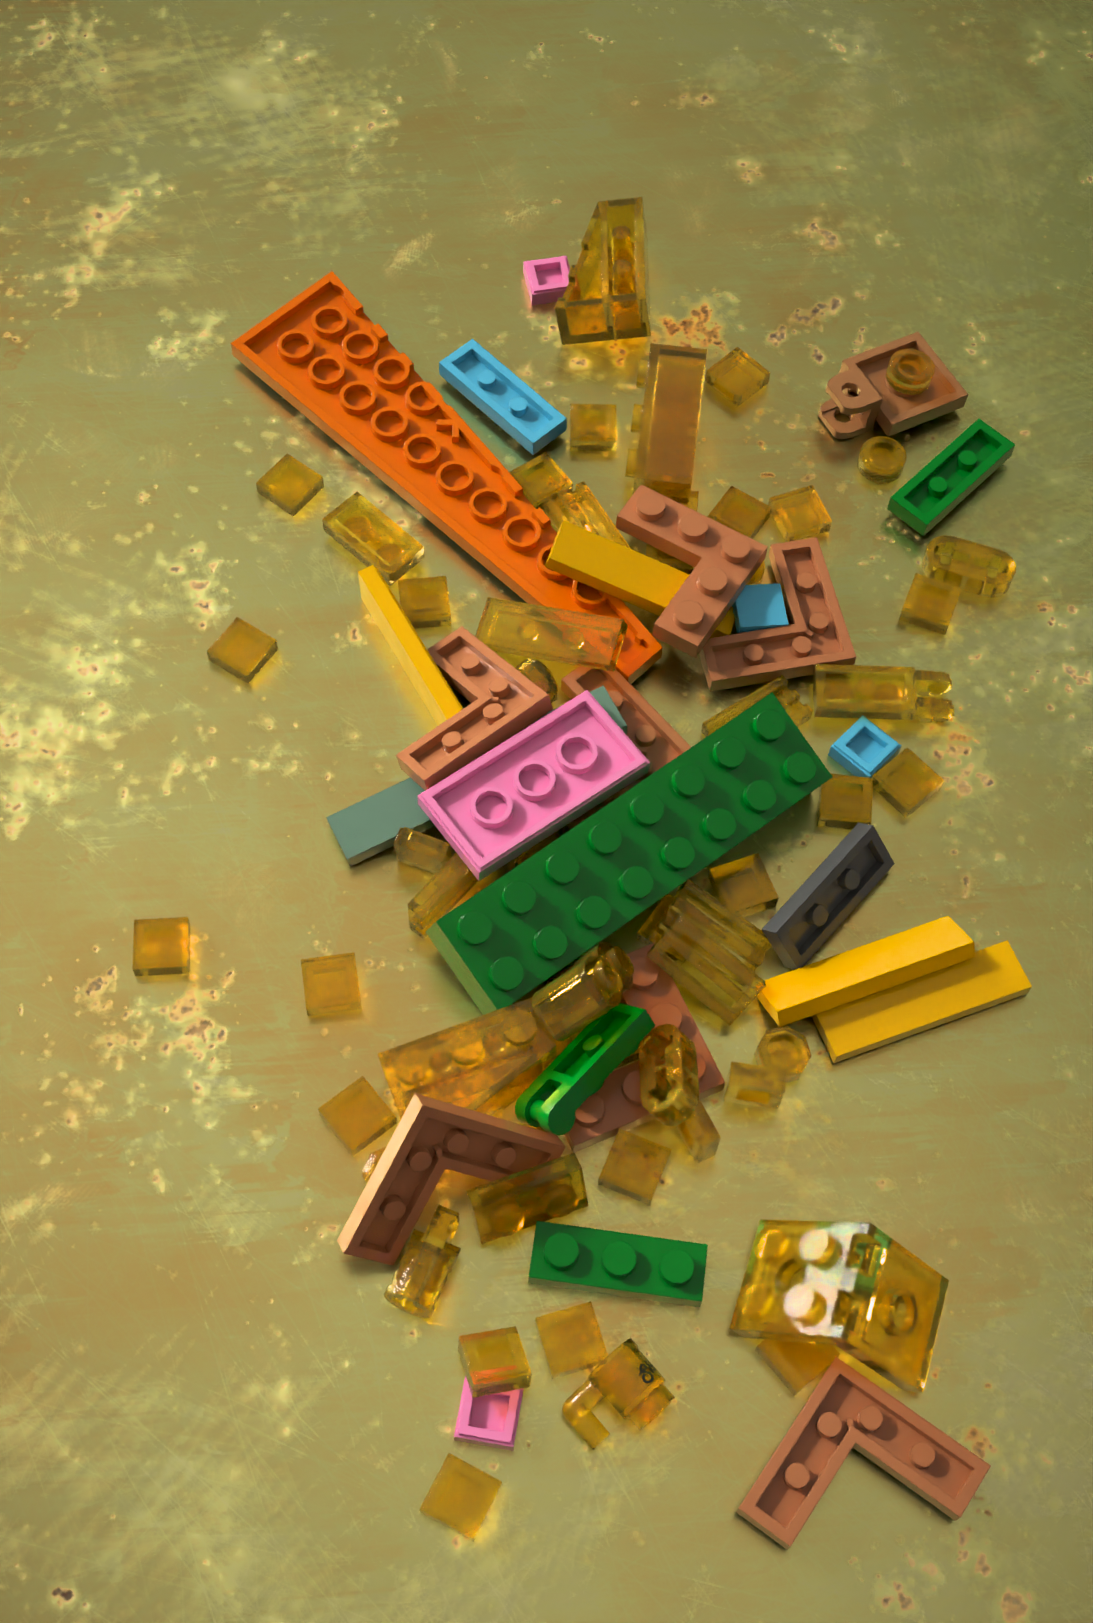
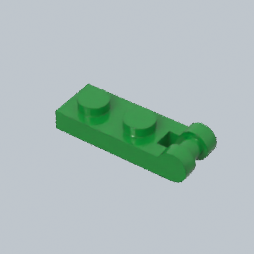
[515,1001,655,1136]

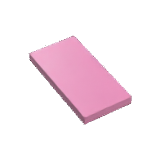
[417,690,650,881]

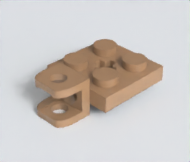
[818,332,968,439]

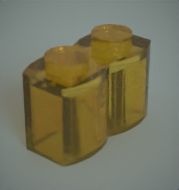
[532,941,634,1041]

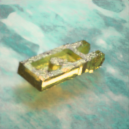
[812,664,955,723]

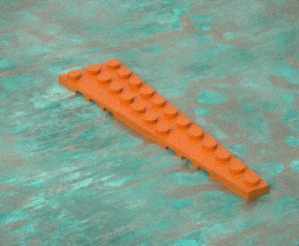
[231,271,663,684]

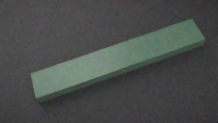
[326,685,628,867]

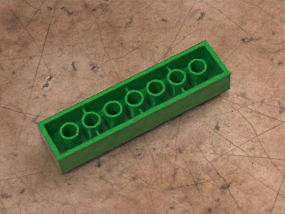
[426,692,832,1020]

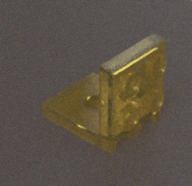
[729,1219,949,1393]

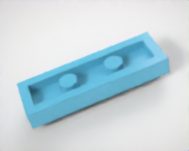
[439,339,567,455]

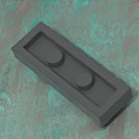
[762,823,895,970]

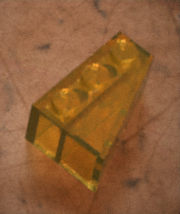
[555,197,651,345]
[625,343,707,500]
[378,996,557,1120]

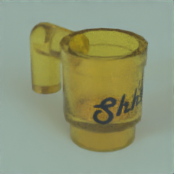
[562,1338,675,1450]

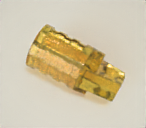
[384,1205,461,1318]

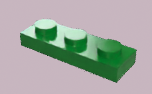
[887,419,1015,536]
[528,1221,708,1307]

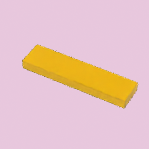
[545,520,735,638]
[358,565,463,726]
[755,916,976,1027]
[811,940,1032,1064]

